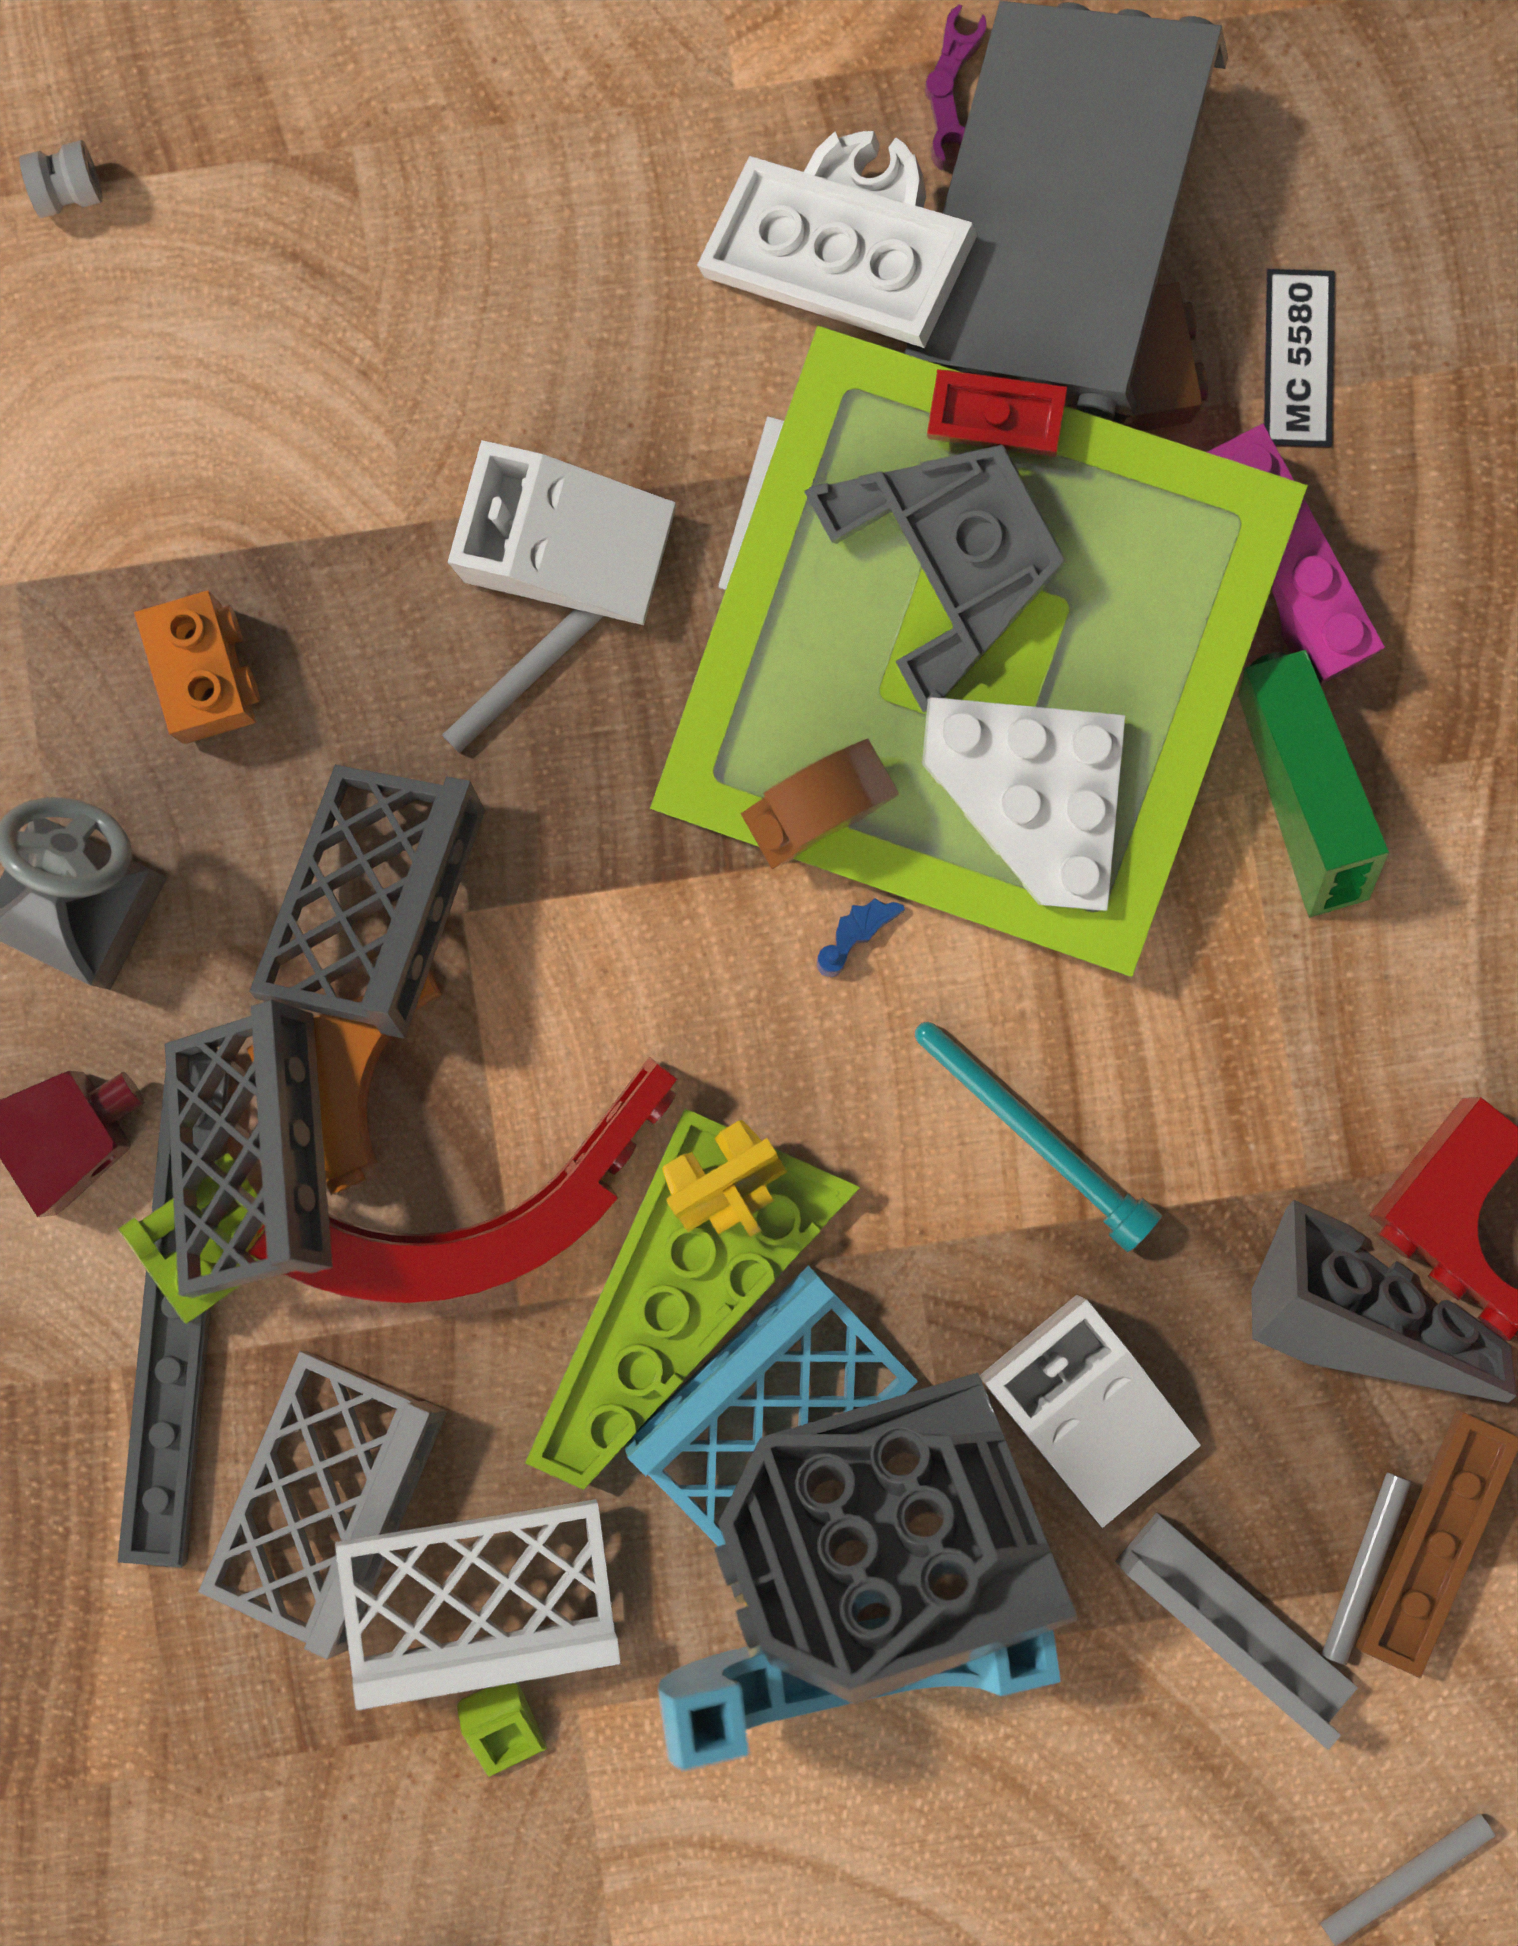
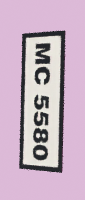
[1264,269,1335,447]

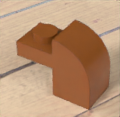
[741,738,900,869]

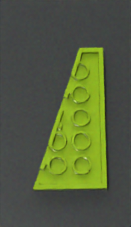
[525,1108,860,1490]

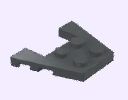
[804,445,1067,712]

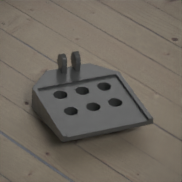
[714,1372,1077,1705]

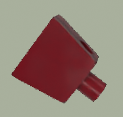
[0,1071,145,1217]

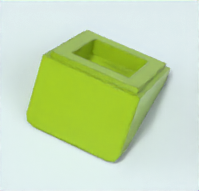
[457,1682,547,1777]

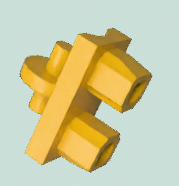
[662,1120,787,1237]

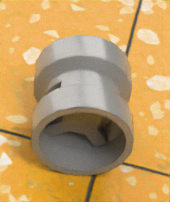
[19,140,103,218]

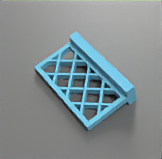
[624,1265,918,1546]

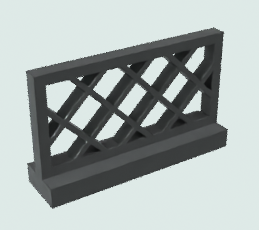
[249,764,485,1039]
[165,1000,333,1298]

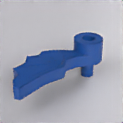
[816,898,905,977]

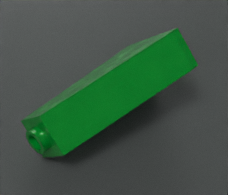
[1238,650,1389,918]

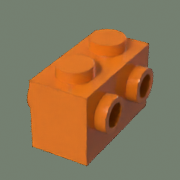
[134,590,260,744]

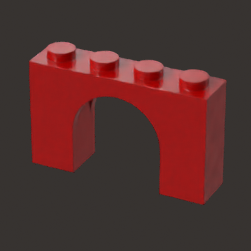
[1368,1097,1518,1341]

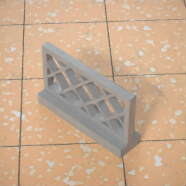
[198,1351,448,1659]

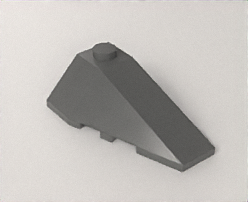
[1251,1200,1517,1403]

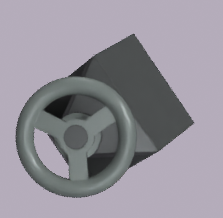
[0,797,167,990]

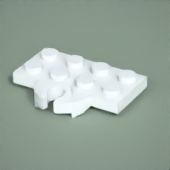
[697,131,977,348]

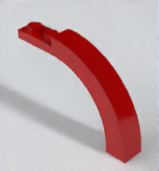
[247,1056,677,1303]

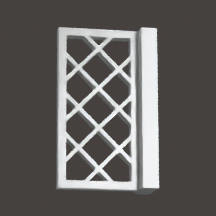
[335,1499,620,1710]

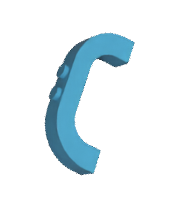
[658,1616,1061,1771]

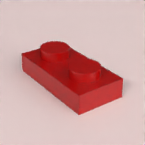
[927,369,1067,457]

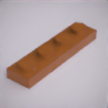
[1355,1409,1518,1679]

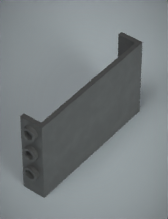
[905,0,1228,419]

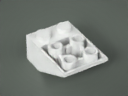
[448,440,677,625]
[979,1295,1201,1528]

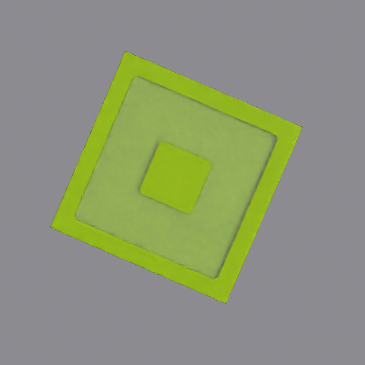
[650,325,1308,977]

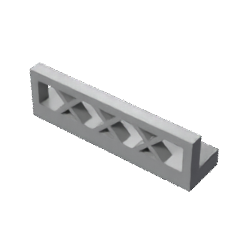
[1115,1513,1358,1750]

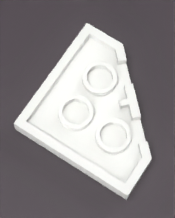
[922,697,1125,911]

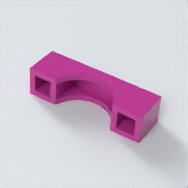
[1207,423,1385,685]

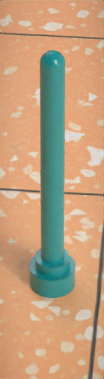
[915,1022,1162,1253]

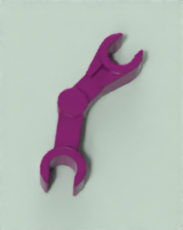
[925,5,987,171]

